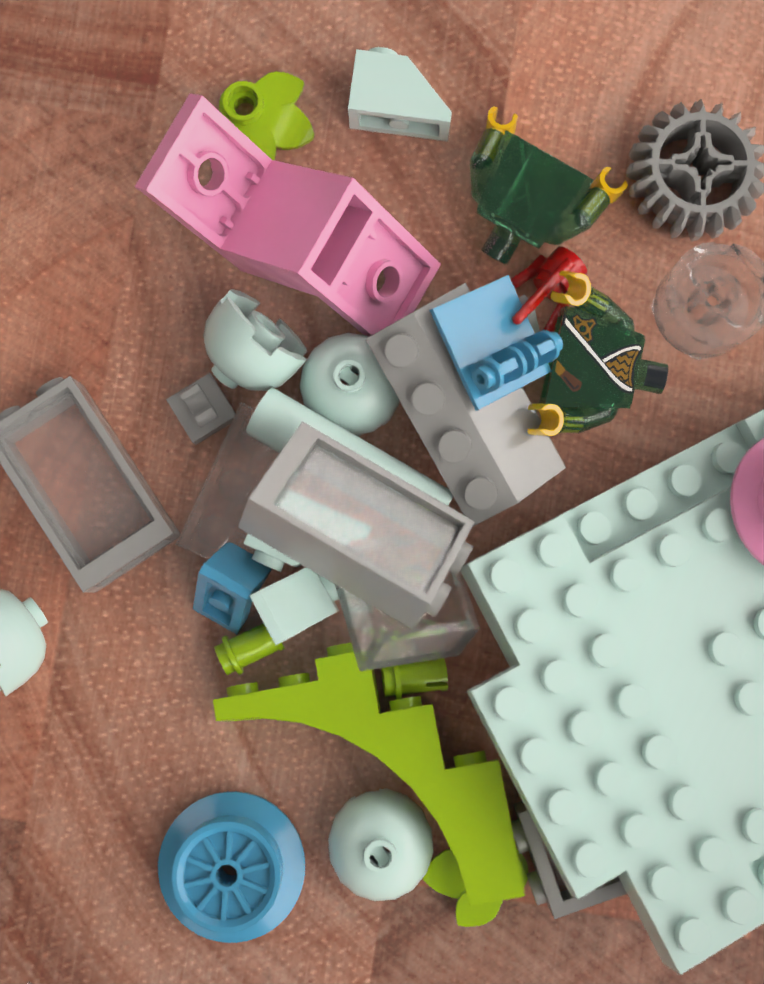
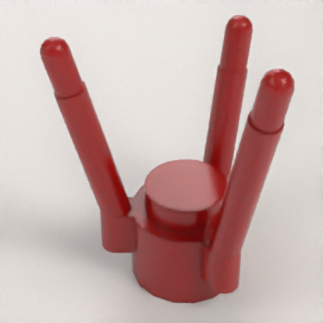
[511,246,587,332]

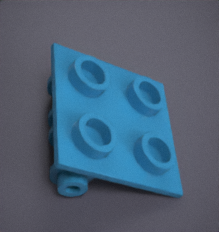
[429,275,563,411]

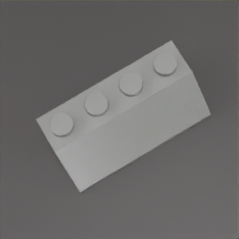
[366,283,566,526]

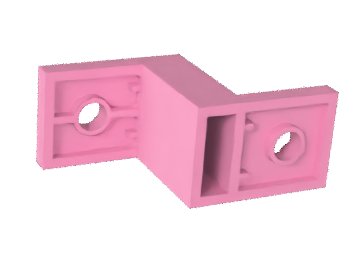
[135,94,441,337]

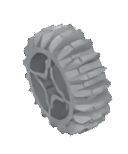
[626,99,764,242]

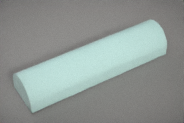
[246,387,453,506]

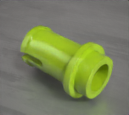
[214,623,285,675]
[381,657,448,700]

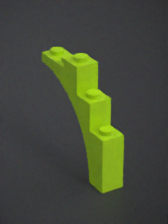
[213,642,525,906]

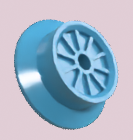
[158,791,305,943]

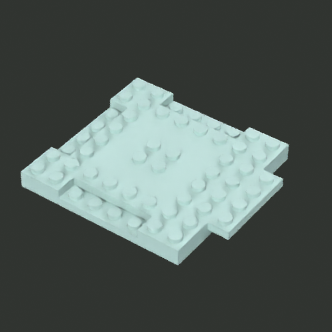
[460,409,764,975]

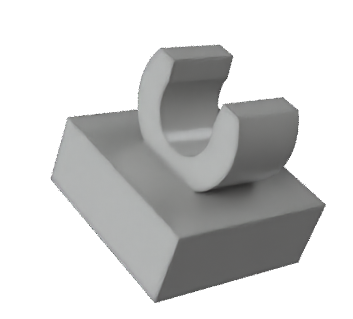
[166,373,239,445]

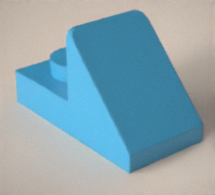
[193,542,272,635]

